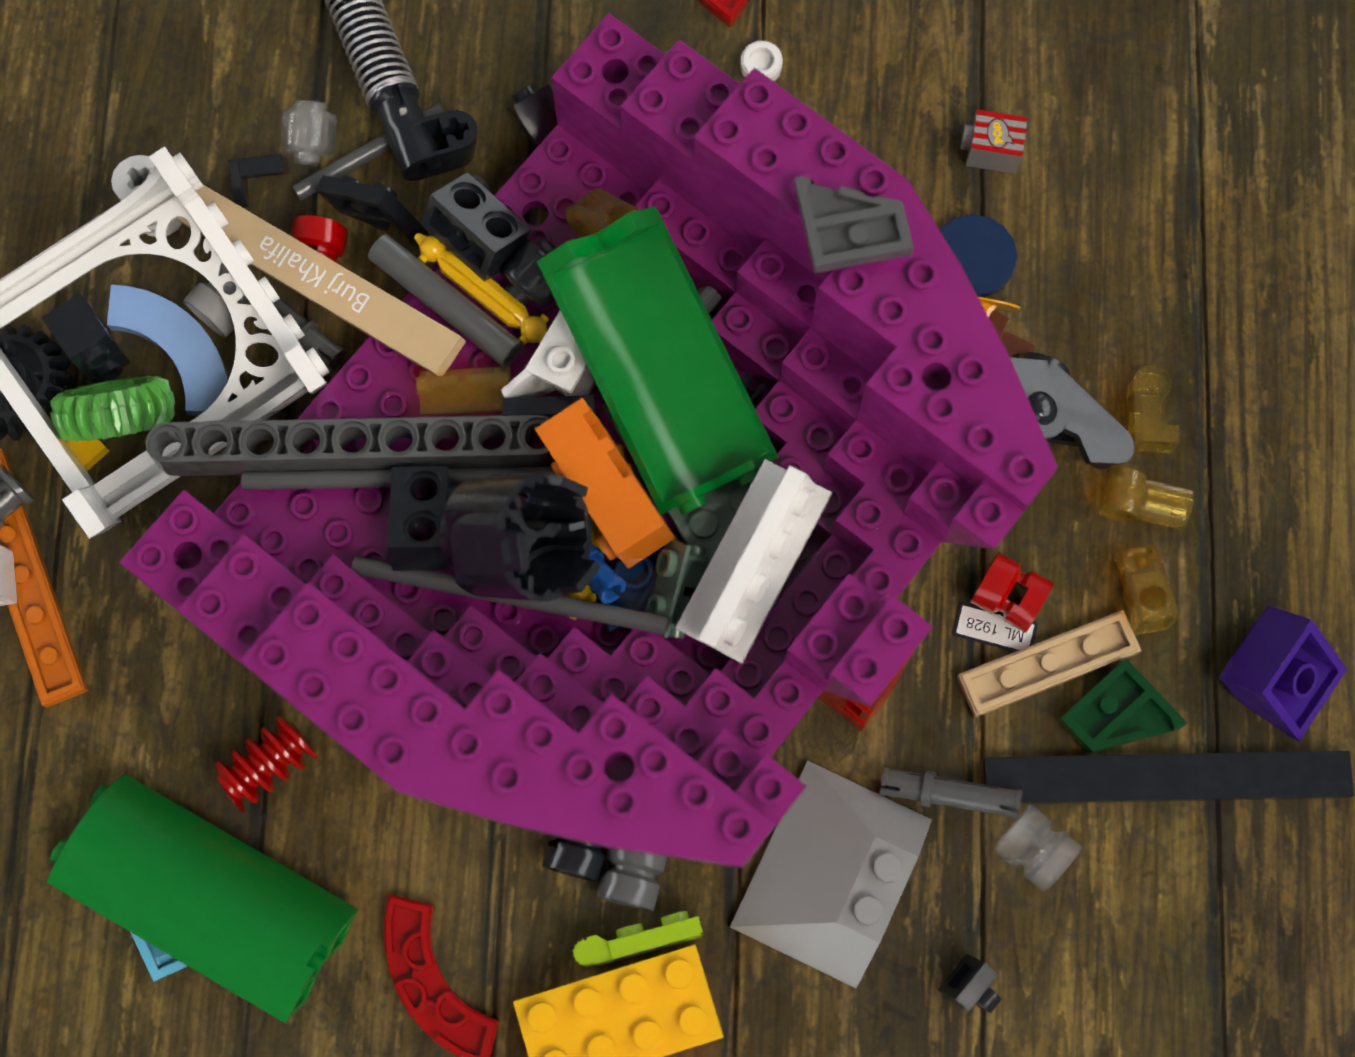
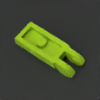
[572,911,704,968]

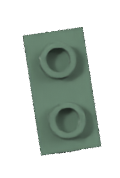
[645,540,709,639]

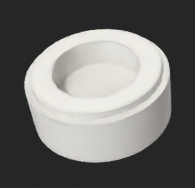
[740,41,783,81]

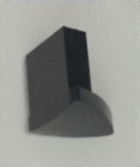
[228,154,289,208]

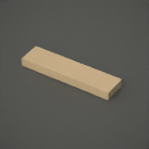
[956,610,1142,718]

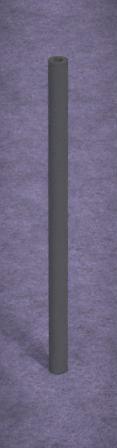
[241,466,556,490]
[352,556,671,635]

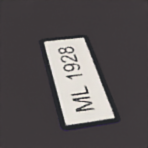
[953,602,1038,652]

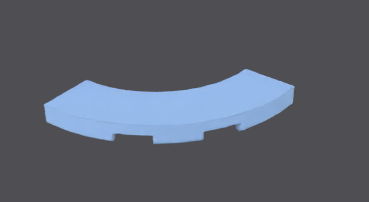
[107,284,232,415]

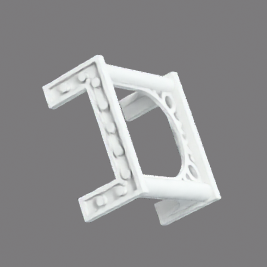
[0,147,330,538]

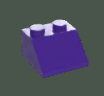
[1219,605,1347,741]

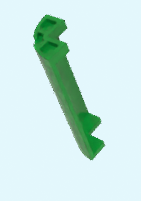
[537,206,779,515]
[46,773,359,1024]

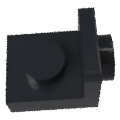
[506,83,557,149]

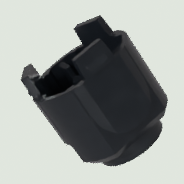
[439,473,600,601]

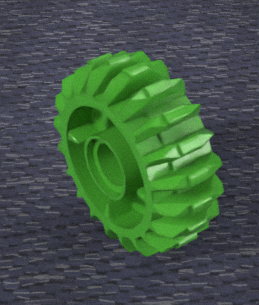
[50,376,175,442]

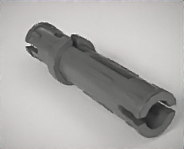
[880,766,1023,820]

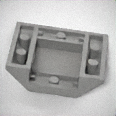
[730,760,932,989]

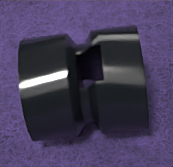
[542,837,606,882]

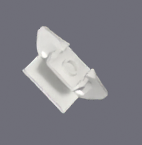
[501,310,596,398]

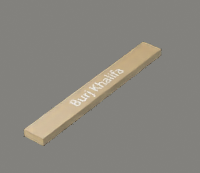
[176,185,466,379]

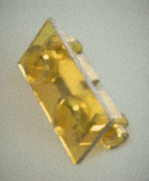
[416,366,511,415]

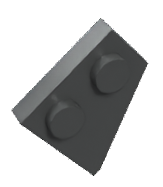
[794,176,914,273]

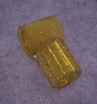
[1099,467,1194,530]

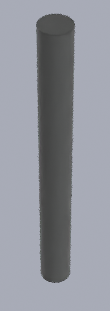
[292,103,444,201]

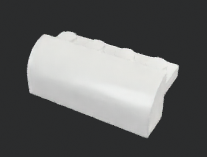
[676,460,832,664]

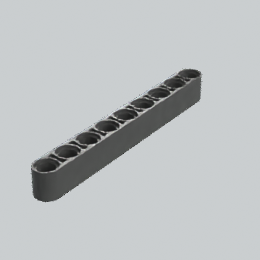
[145,415,555,476]

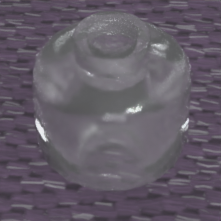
[280,100,337,165]

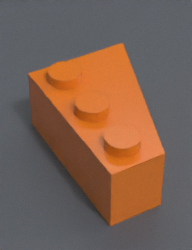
[535,397,675,569]

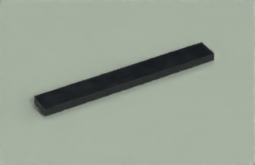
[983,751,1354,804]

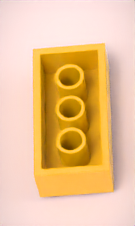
[513,945,724,1057]

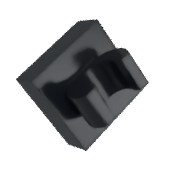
[938,954,1002,1014]

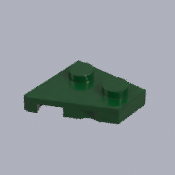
[1058,658,1187,754]

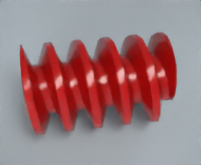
[214,716,319,813]

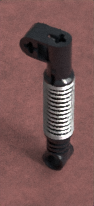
[324,0,478,181]

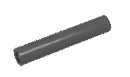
[368,234,523,367]

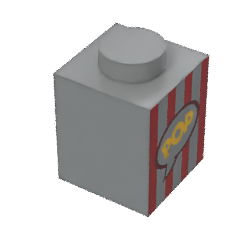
[960,110,1028,174]

